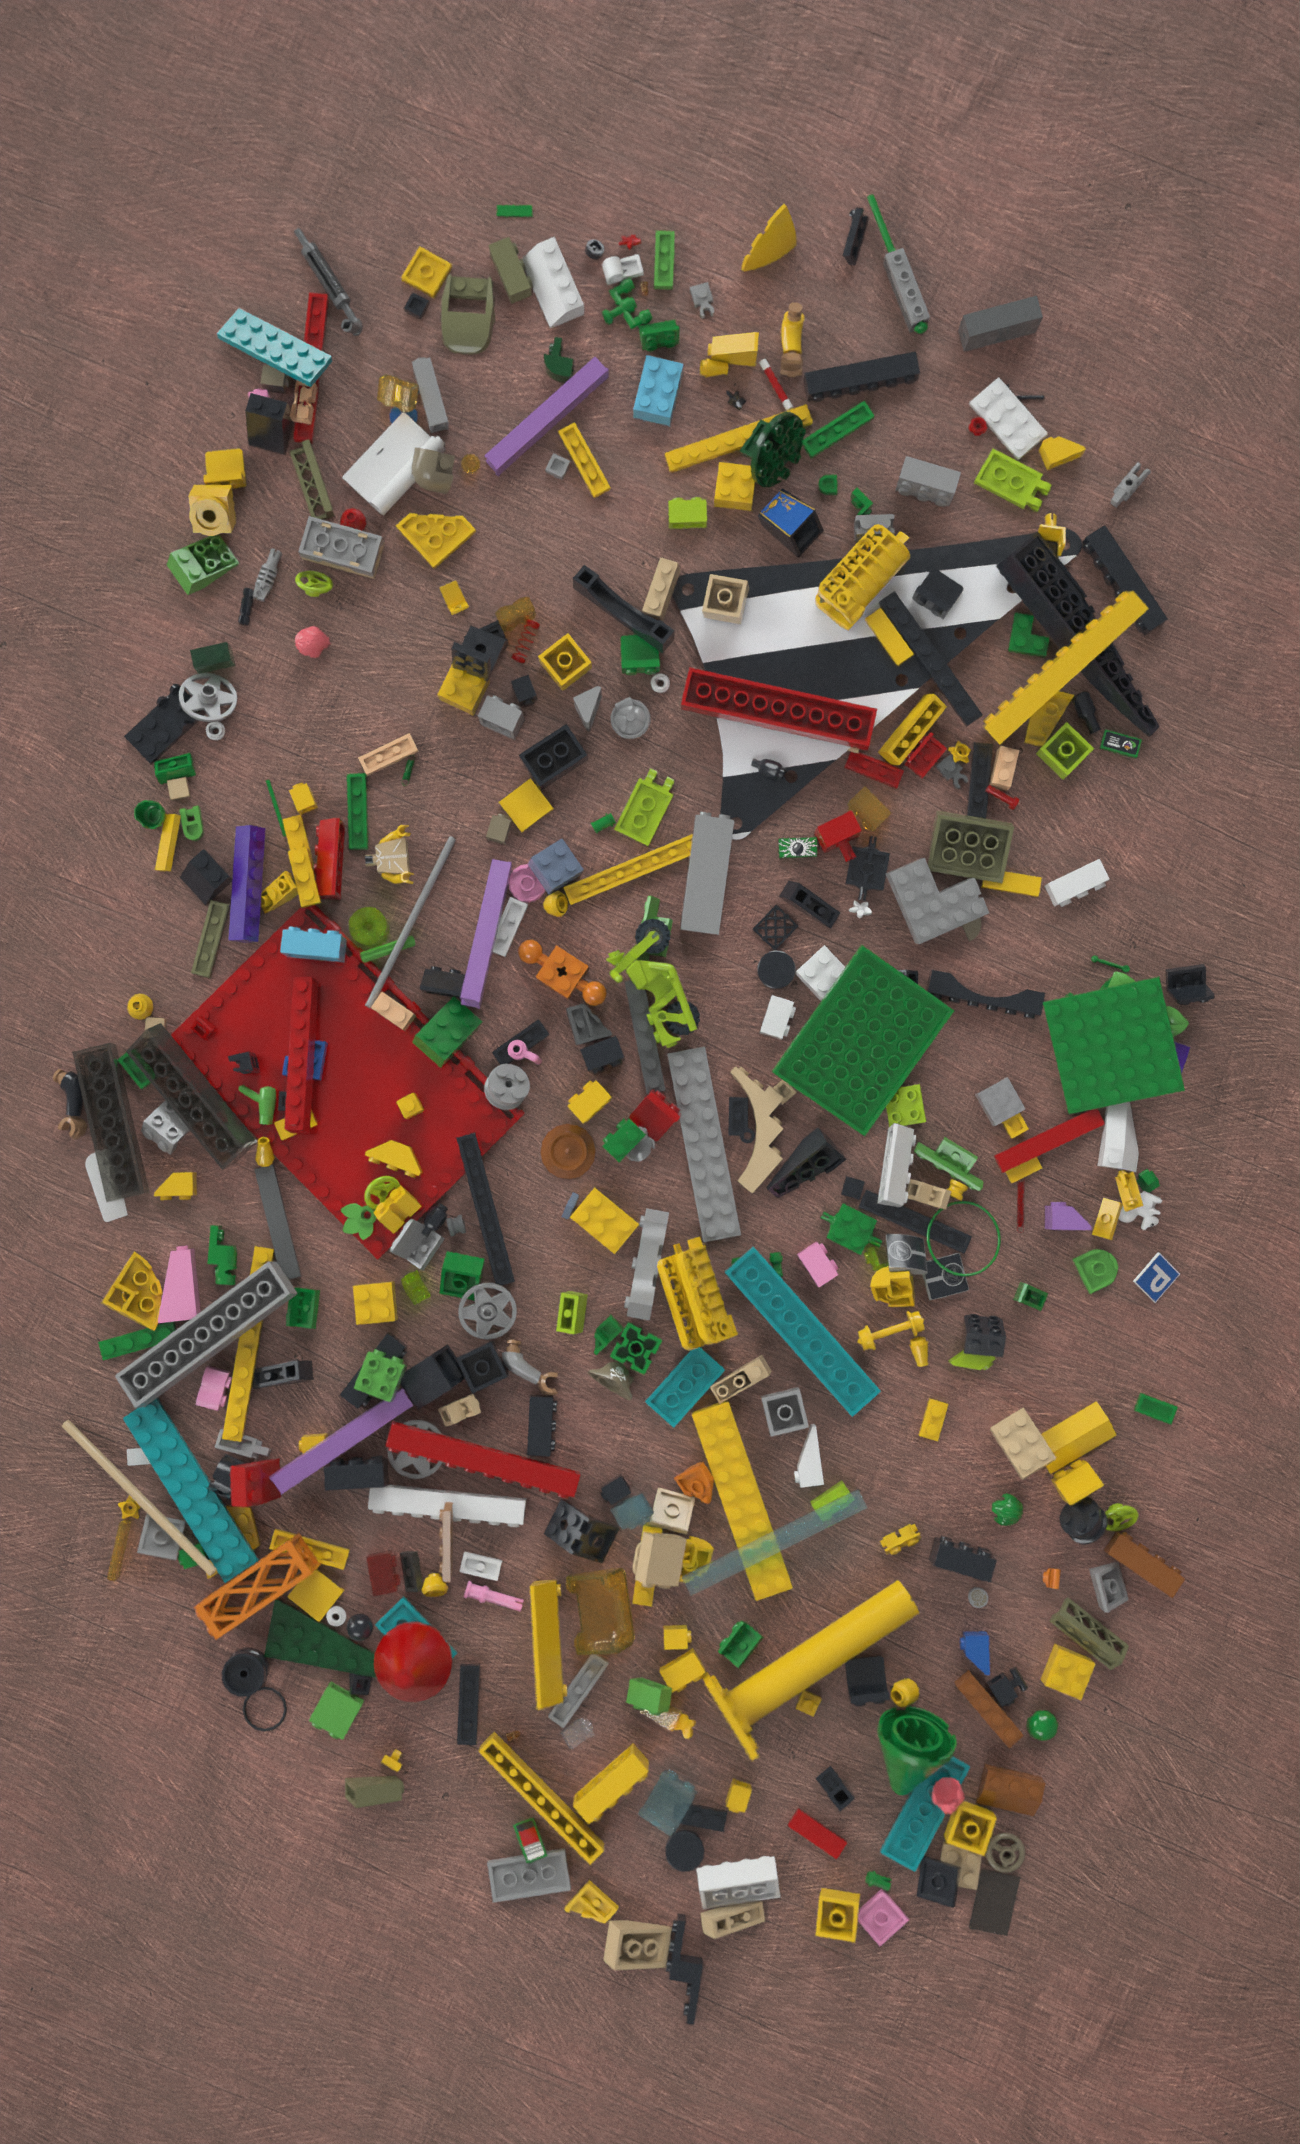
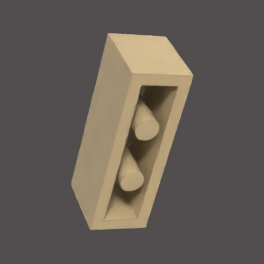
[642,557,680,621]

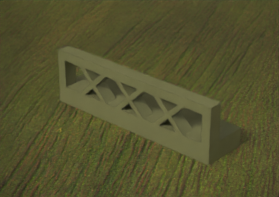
[290,440,335,520]
[1050,1597,1129,1670]

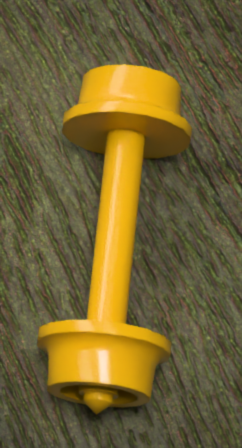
[857,1311,925,1350]

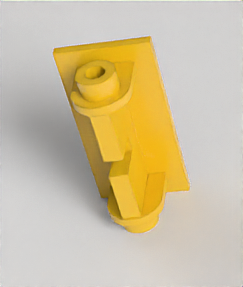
[1115,1170,1144,1212]
[880,1524,921,1555]

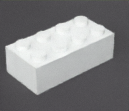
[795,945,845,1001]

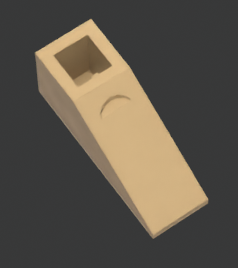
[710,1355,772,1404]

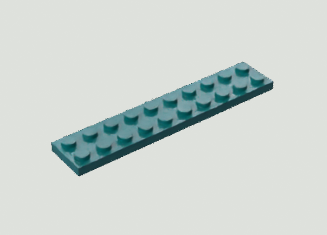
[725,1246,881,1417]
[123,1398,259,1583]

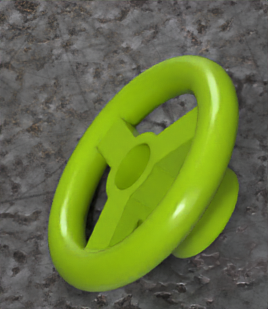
[295,571,333,597]
[364,1176,400,1210]
[1105,1503,1139,1531]

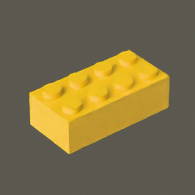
[573,1743,649,1824]

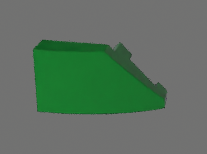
[594,1315,624,1355]

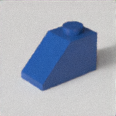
[959,1631,990,1675]

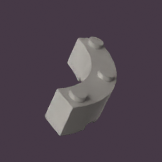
[624,1208,669,1320]

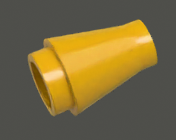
[700,358,728,378]
[255,1137,275,1167]
[909,1337,928,1367]

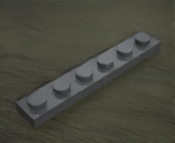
[624,980,666,1094]

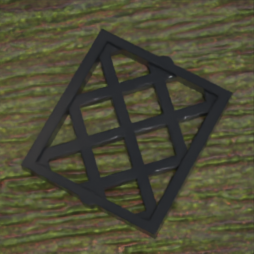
[752,905,799,951]

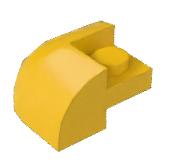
[871,1266,915,1307]
[679,1536,714,1582]

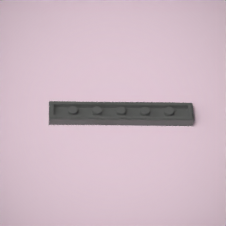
[254,1164,302,1280]

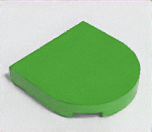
[1072,1249,1118,1294]

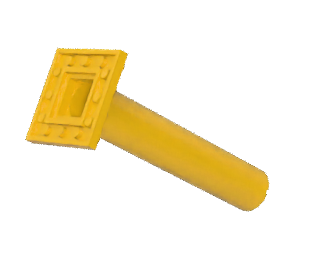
[702,1580,919,1760]

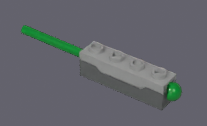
[867,194,930,334]

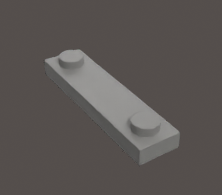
[548,1651,609,1728]

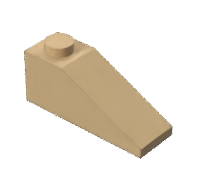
[700,1901,765,1939]

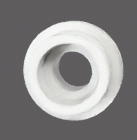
[651,674,670,693]
[206,721,225,740]
[326,1606,346,1626]

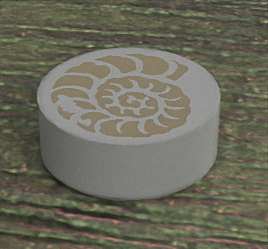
[968,1587,988,1608]

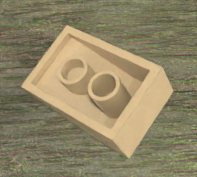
[604,1920,672,1970]

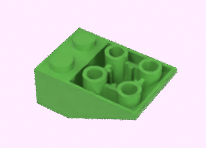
[167,534,239,595]

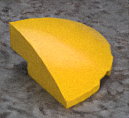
[741,204,797,271]
[101,1251,162,1331]

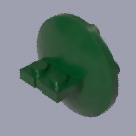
[740,412,806,488]

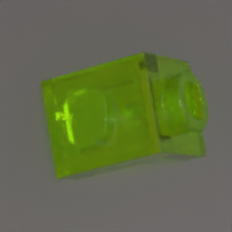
[863,1246,889,1271]
[401,1270,431,1305]

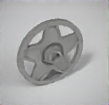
[179,673,237,722]
[458,1283,517,1339]
[387,1420,442,1479]

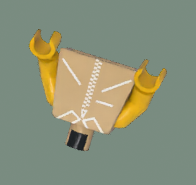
[365,825,414,884]

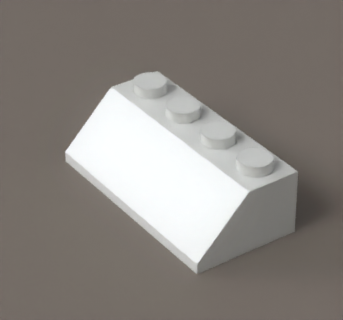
[522,237,585,328]
[877,1123,916,1207]
[697,1856,780,1909]

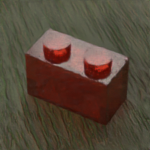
[366,1550,401,1596]

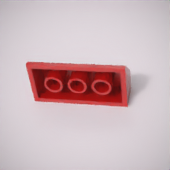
[314,818,345,900]

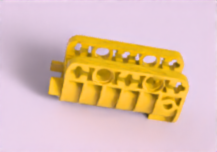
[815,524,910,631]
[657,1236,738,1350]

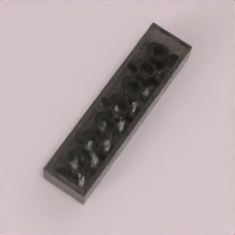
[126,1023,258,1170]
[72,1043,150,1202]

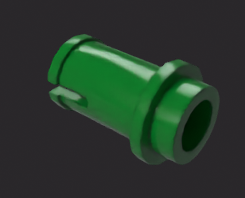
[591,813,616,834]
[865,1870,892,1891]

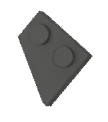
[566,1003,612,1046]

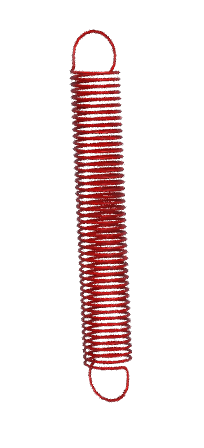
[1017,1179,1025,1233]

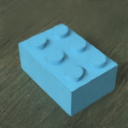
[633,355,683,426]
[280,927,347,962]

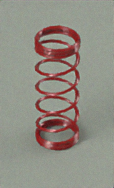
[511,619,540,664]

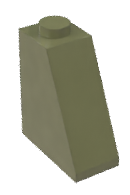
[345,1776,404,1808]

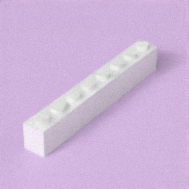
[368,1484,526,1527]

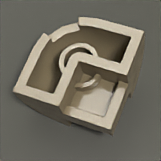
[412,448,455,494]

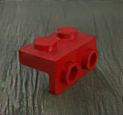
[905,732,947,779]

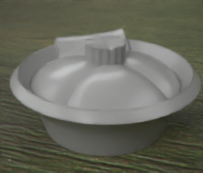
[610,697,651,739]

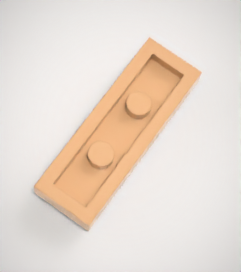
[358,733,419,776]

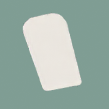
[85,1149,128,1222]

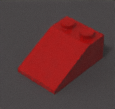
[230,1458,281,1507]

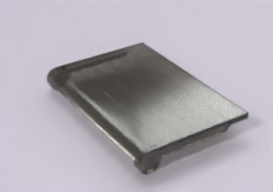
[969,1869,1020,1936]

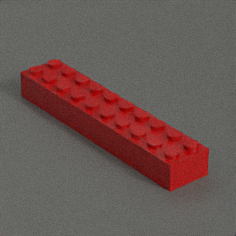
[681,667,877,751]

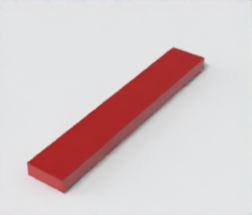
[994,1108,1105,1173]

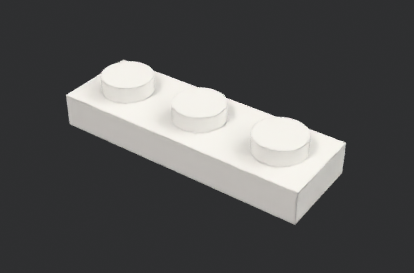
[493,897,528,958]

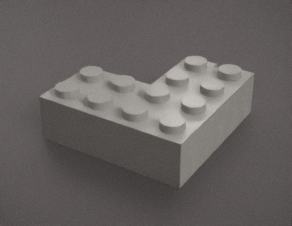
[886,858,989,944]

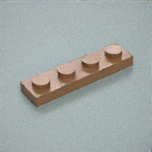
[439,1502,453,1582]

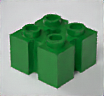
[610,1321,662,1375]

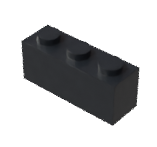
[527,1395,557,1456]

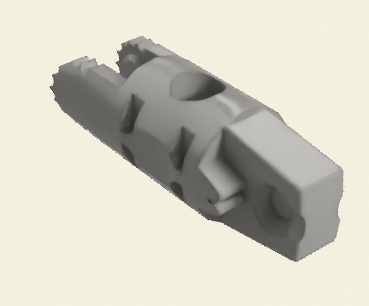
[1111,462,1151,508]

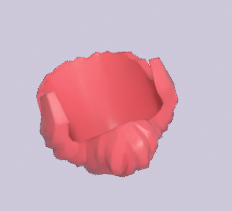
[295,626,331,658]
[932,1777,965,1815]

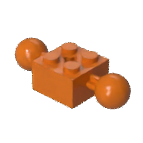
[518,940,607,1006]

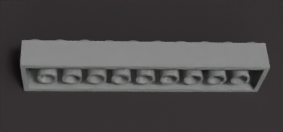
[115,1261,298,1408]

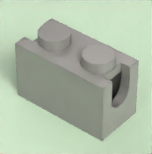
[854,514,895,541]

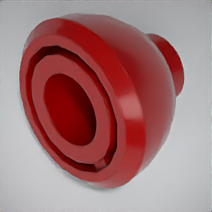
[340,508,366,531]

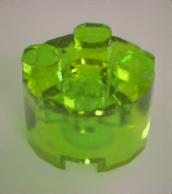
[349,907,390,947]

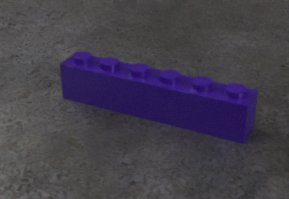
[229,825,266,943]

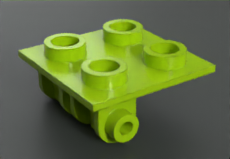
[886,1084,926,1127]

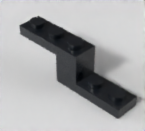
[666,1913,703,2025]

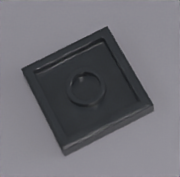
[917,1856,961,1908]

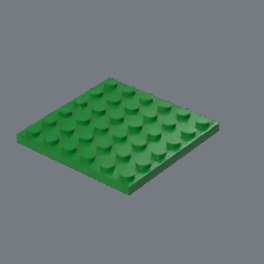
[1043,976,1185,1114]

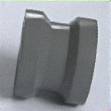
[446,1214,466,1237]

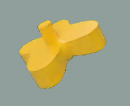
[672,1714,696,1739]

